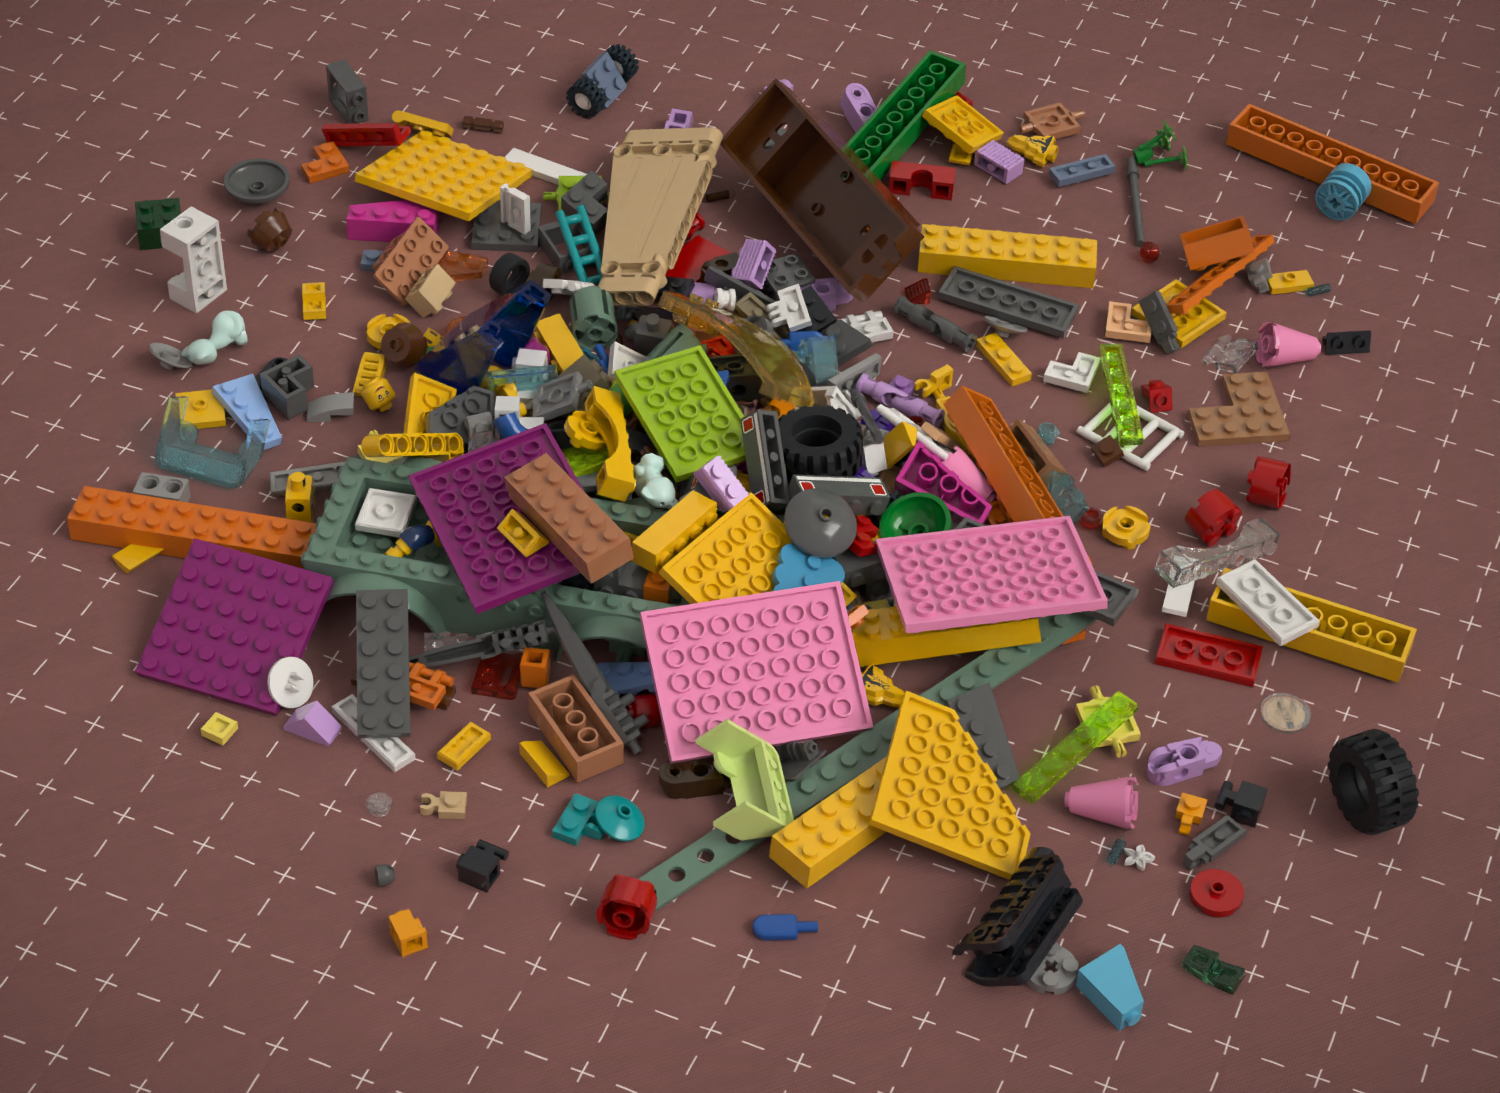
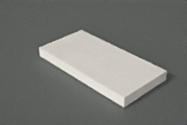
[1216,559,1320,646]

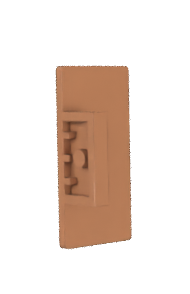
[372,217,449,306]

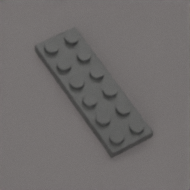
[938,266,1079,338]
[356,589,410,739]

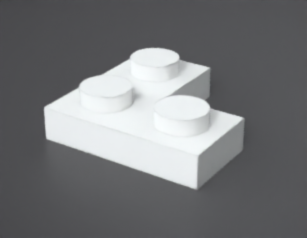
[1043,352,1100,393]

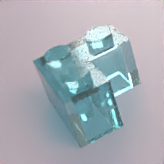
[797,335,839,384]

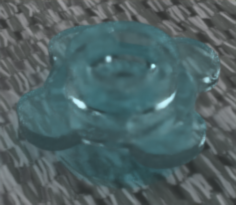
[1037,422,1061,445]

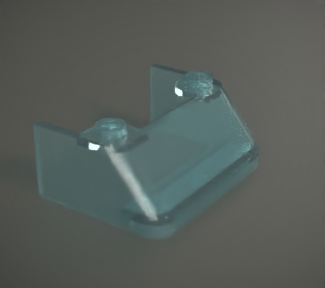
[155,396,270,488]

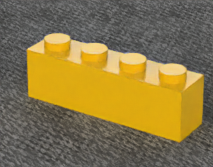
[533,313,584,376]
[631,490,718,574]

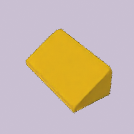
[883,421,917,470]
[497,509,550,557]
[112,544,164,574]
[519,741,570,788]

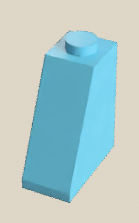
[1076,944,1144,1031]

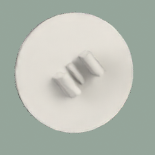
[267,657,313,708]

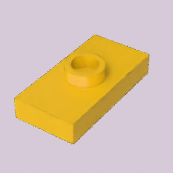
[1267,270,1314,295]
[437,721,491,771]

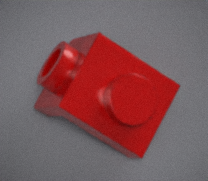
[1141,380,1173,412]

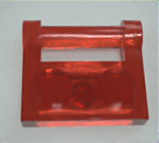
[471,653,523,700]

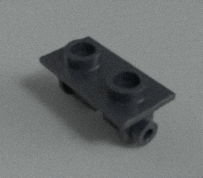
[1322,330,1371,355]

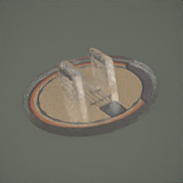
[1260,693,1311,734]

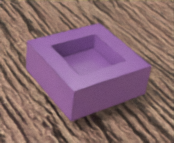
[889,375,916,398]

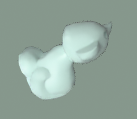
[181,310,248,365]
[633,453,678,509]

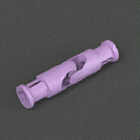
[856,373,945,428]

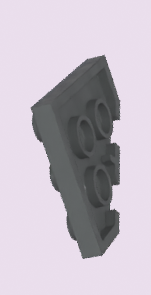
[425,386,495,450]

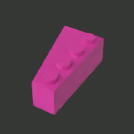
[346,200,441,242]
[894,441,992,524]

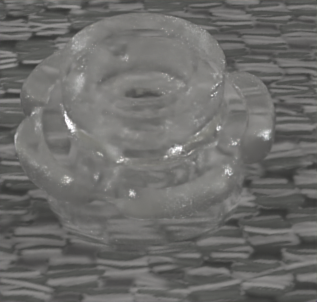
[366,792,392,817]

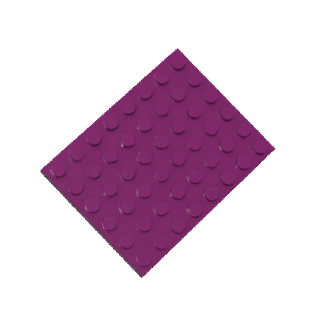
[408,423,584,614]

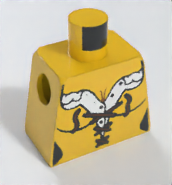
[285,472,316,523]

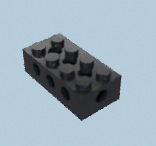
[708,353,762,402]

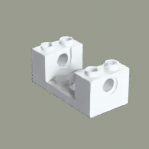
[160,206,227,313]

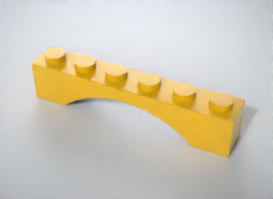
[584,386,636,502]

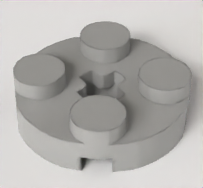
[1026,942,1079,995]

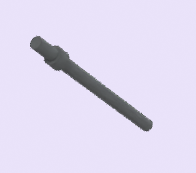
[1126,157,1145,247]
[850,388,884,444]

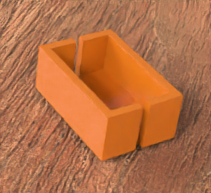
[1179,216,1255,271]

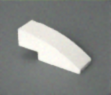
[1162,557,1199,617]

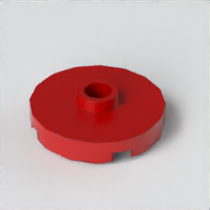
[1189,869,1244,917]

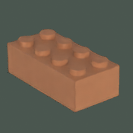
[528,674,624,783]

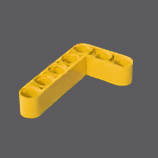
[361,433,464,462]

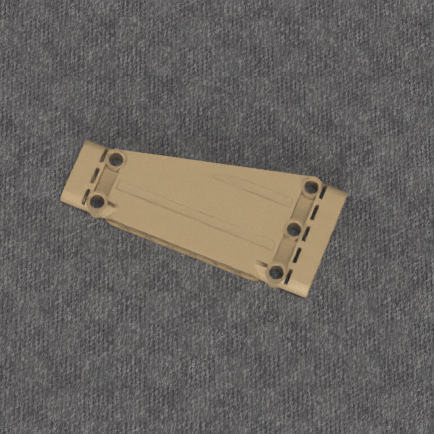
[598,127,723,306]

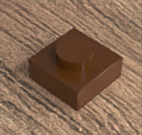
[1091,435,1124,468]

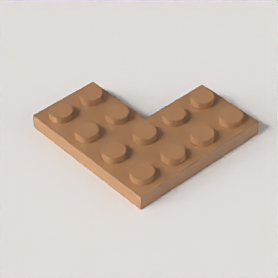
[1188,372,1290,447]

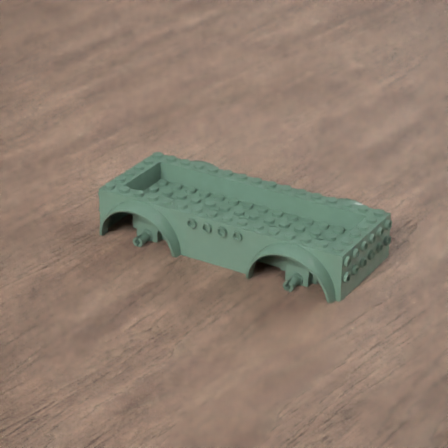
[301,456,719,663]

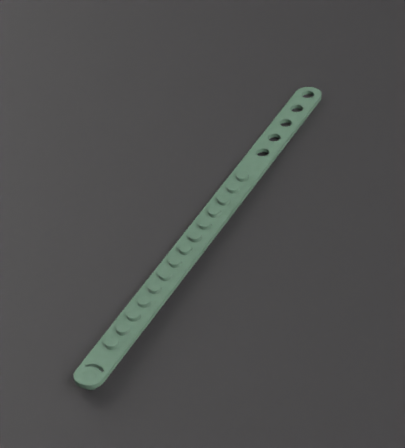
[639,612,1097,911]

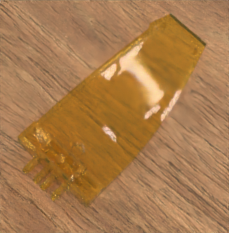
[658,291,815,407]

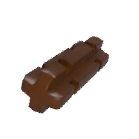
[462,116,504,133]

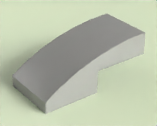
[307,392,355,422]

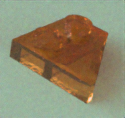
[439,250,488,282]

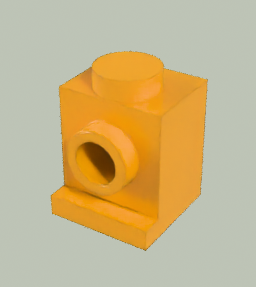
[388,909,428,957]

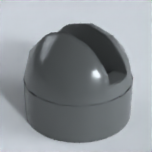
[375,864,396,887]

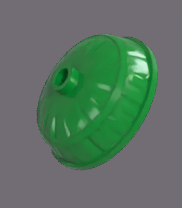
[879,492,951,538]

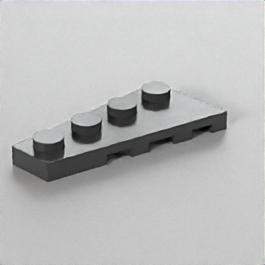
[944,682,1020,790]

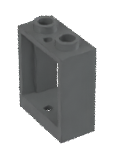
[326,60,369,124]
[538,221,600,274]

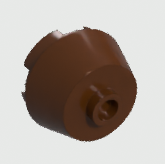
[247,208,292,252]
[381,322,427,368]

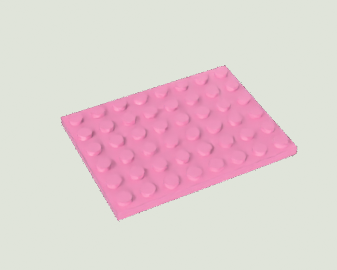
[876,516,1108,633]
[639,581,874,764]

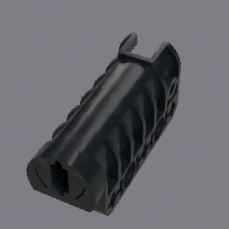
[952,847,1083,986]

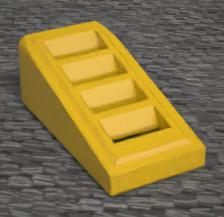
[353,352,387,397]

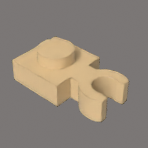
[420,791,467,819]

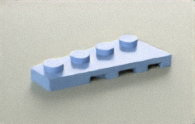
[212,374,282,451]

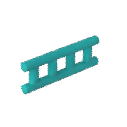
[555,205,603,285]

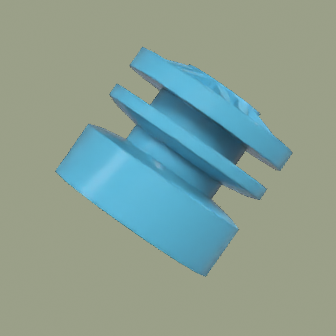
[1315,163,1372,221]

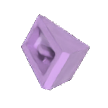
[283,700,342,747]

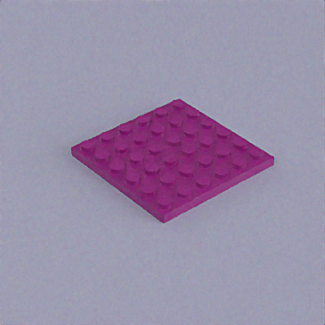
[135,538,334,716]

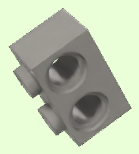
[132,472,191,502]

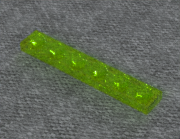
[1099,344,1144,446]
[1013,691,1138,804]

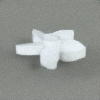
[1124,844,1155,871]

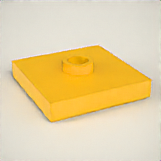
[175,389,226,431]

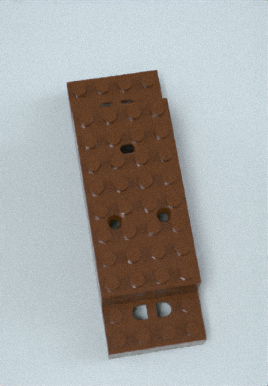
[720,78,925,303]

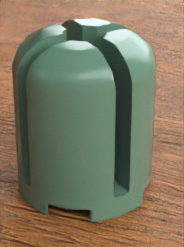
[569,286,618,351]
[645,323,710,361]

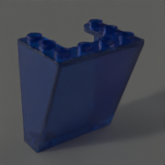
[414,279,551,396]

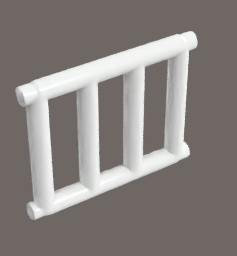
[1076,394,1185,471]
[876,404,954,461]

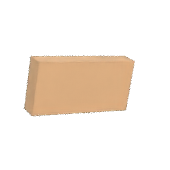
[921,421,961,451]

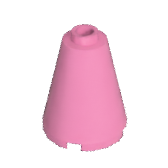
[1255,322,1321,367]
[941,446,997,503]
[1064,776,1138,829]

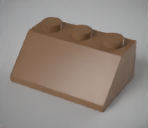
[1009,419,1067,490]

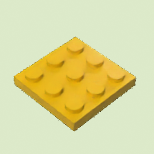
[922,95,1004,154]
[1131,279,1227,348]

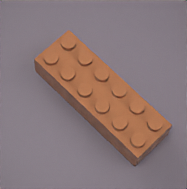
[504,453,634,584]

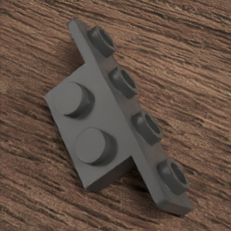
[704,266,777,320]

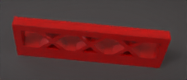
[321,123,411,146]

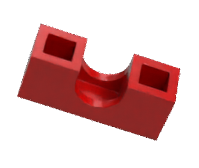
[889,161,956,201]

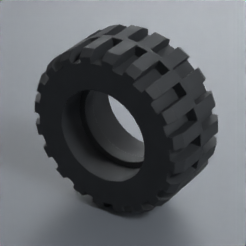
[778,404,863,484]
[1328,729,1419,835]

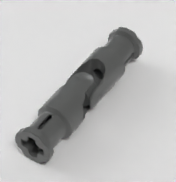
[893,295,977,353]

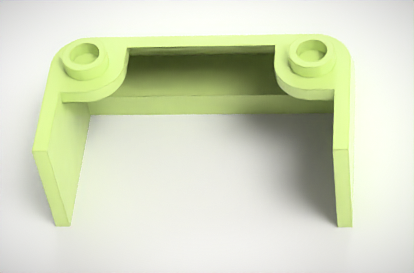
[695,719,794,841]

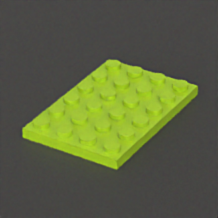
[614,345,746,483]

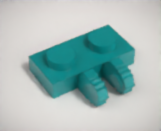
[552,793,604,846]

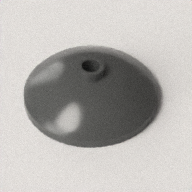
[224,159,290,204]
[784,488,857,558]

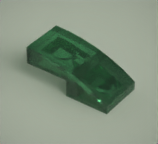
[1182,945,1245,995]

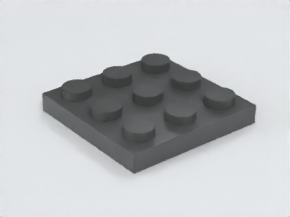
[471,202,542,252]

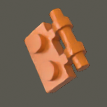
[409,662,454,710]

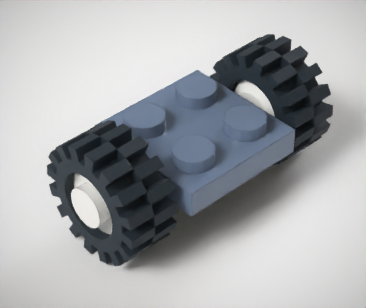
[566,44,639,119]

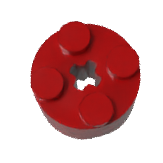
[1246,456,1292,509]
[1185,489,1242,547]
[596,874,657,940]

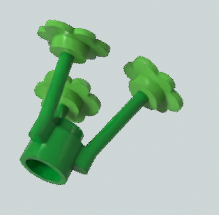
[1133,120,1188,170]

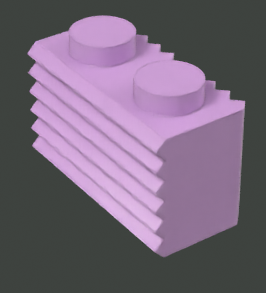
[974,140,1024,184]
[731,239,776,289]
[693,456,748,513]

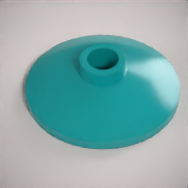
[595,795,645,842]

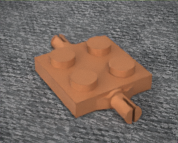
[1019,102,1085,139]

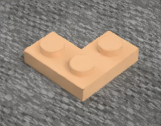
[1105,301,1152,343]

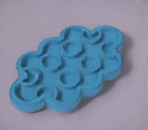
[771,543,845,592]

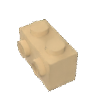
[405,264,456,318]

